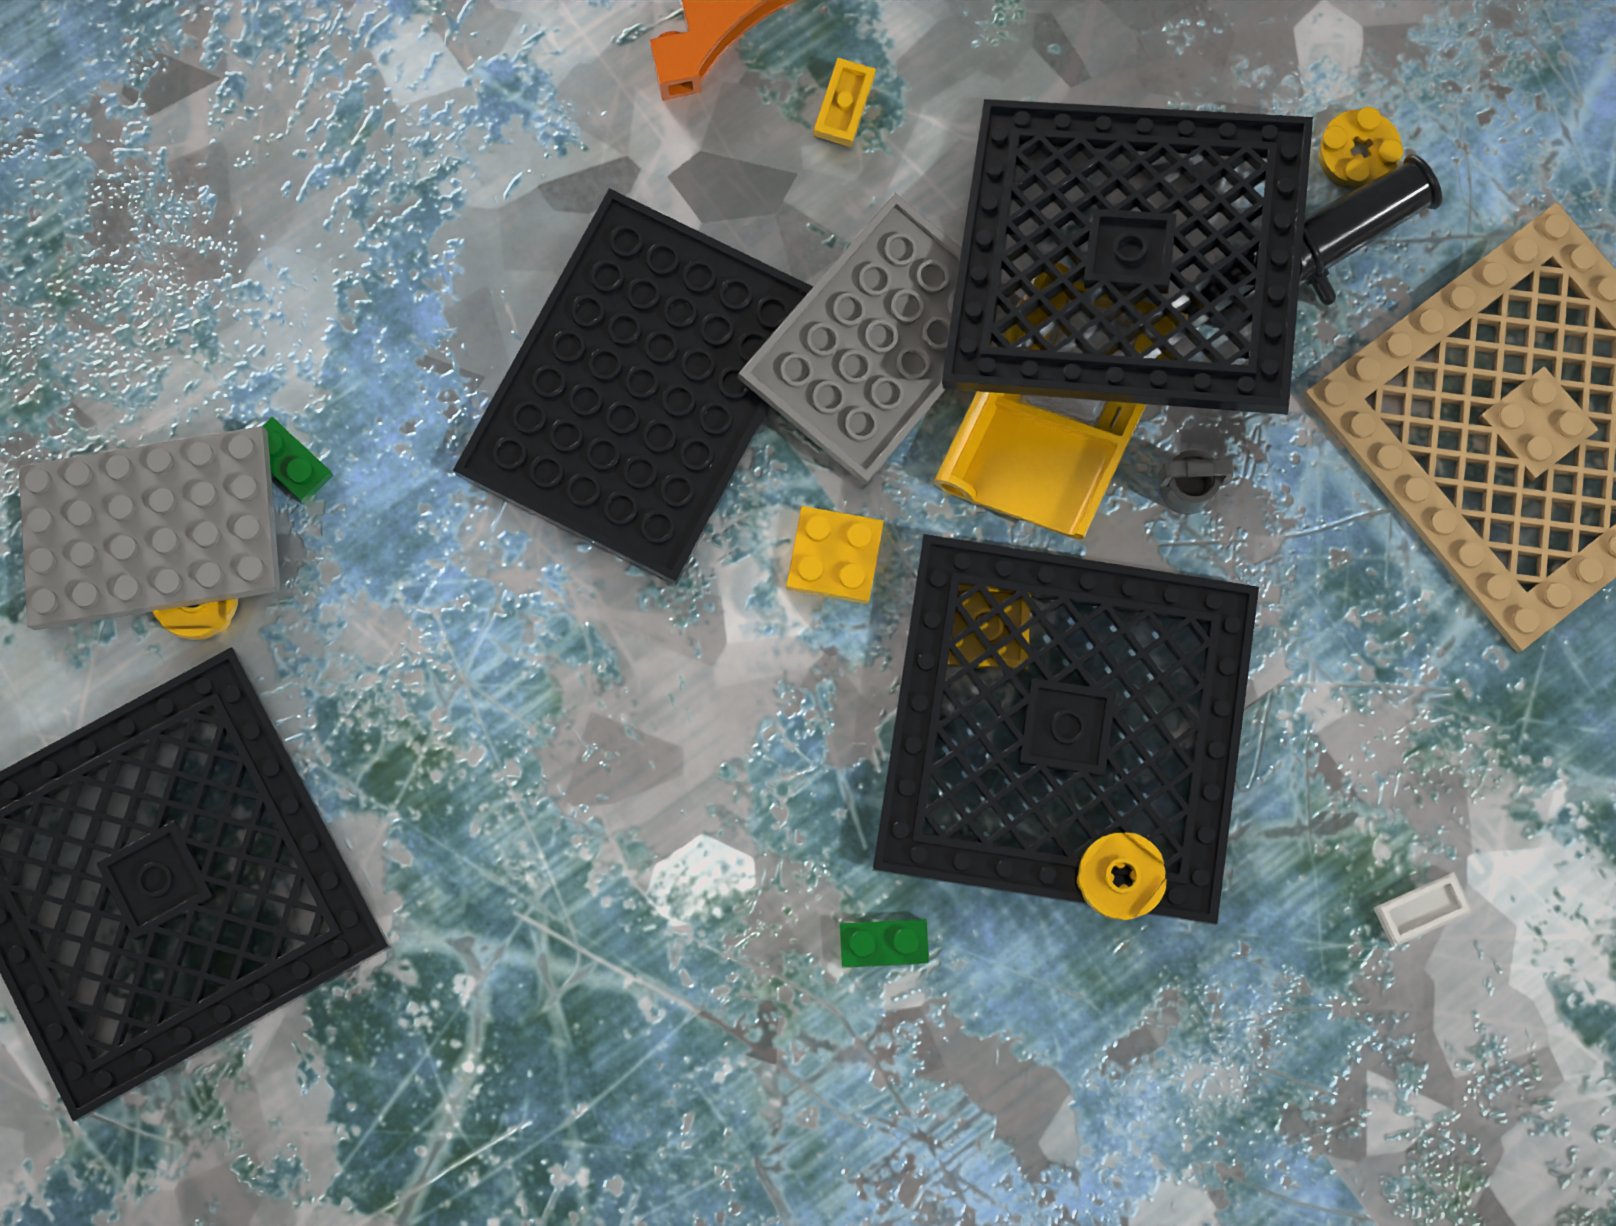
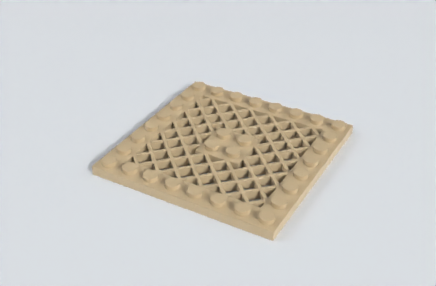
[1303,202,1616,654]

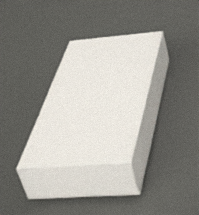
[1373,872,1473,947]

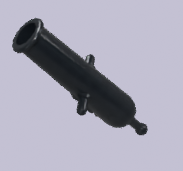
[1179,154,1443,329]

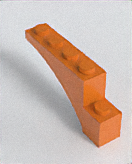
[650,0,799,101]

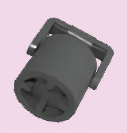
[1158,450,1233,515]

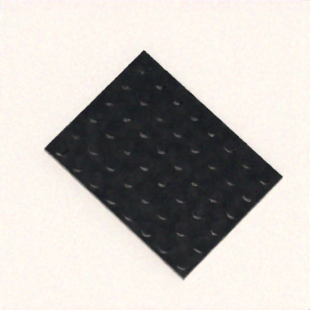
[453,188,813,585]

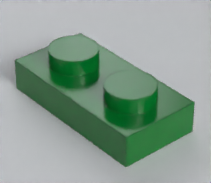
[262,417,334,505]
[840,919,929,968]

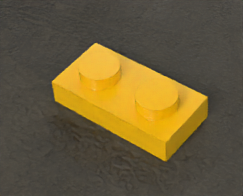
[813,58,876,148]

